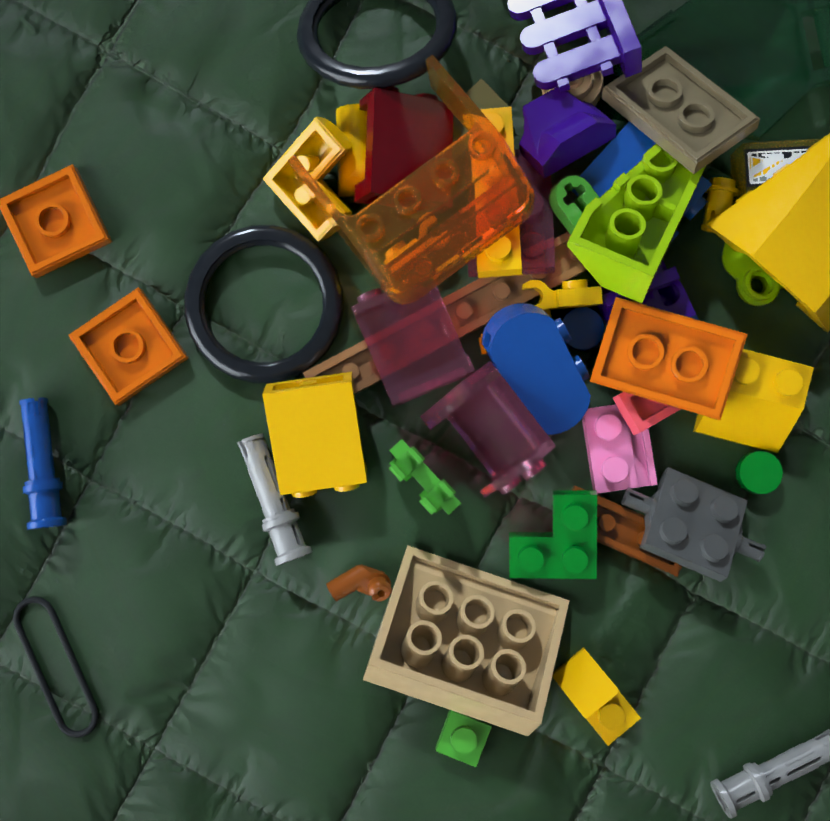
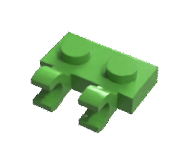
[389,439,461,515]

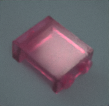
[351,271,475,408]
[420,361,556,498]

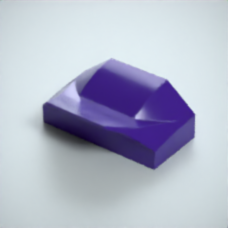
[519,87,616,178]

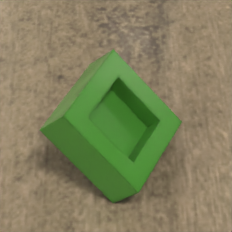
[435,710,492,767]

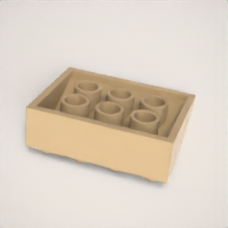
[363,545,570,736]

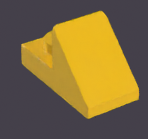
[552,647,641,746]

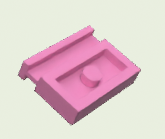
[582,404,658,494]

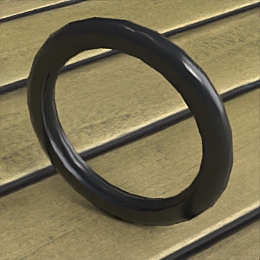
[296,0,458,89]
[184,225,344,383]

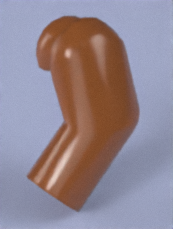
[326,564,392,602]

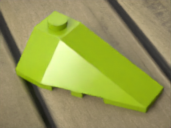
[567,144,707,304]

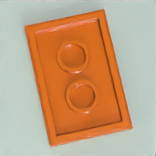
[590,297,748,420]

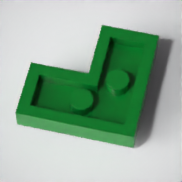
[509,490,597,579]

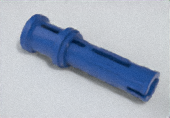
[19,397,67,530]

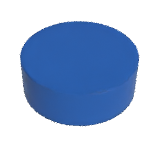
[562,307,604,351]

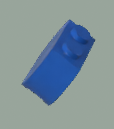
[482,303,591,435]

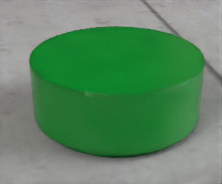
[735,451,783,494]

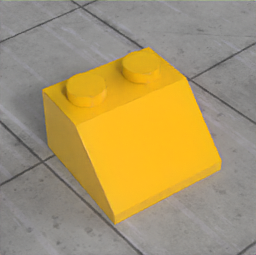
[693,349,814,453]

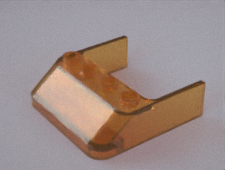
[288,54,535,304]

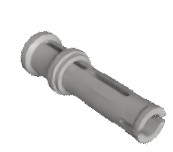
[237,433,313,566]
[710,729,830,819]

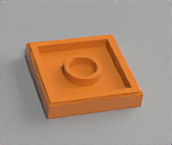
[0,164,112,278]
[68,287,189,406]

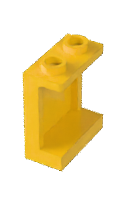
[262,372,367,498]

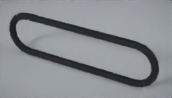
[13,596,99,738]

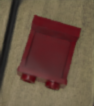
[354,86,454,214]

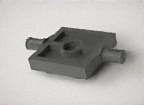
[621,467,766,582]

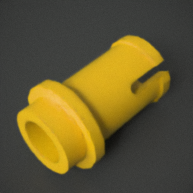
[701,177,739,233]

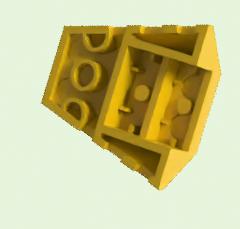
[704,133,830,332]

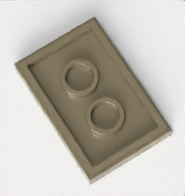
[602,46,760,174]

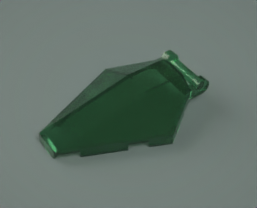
[595,0,830,141]

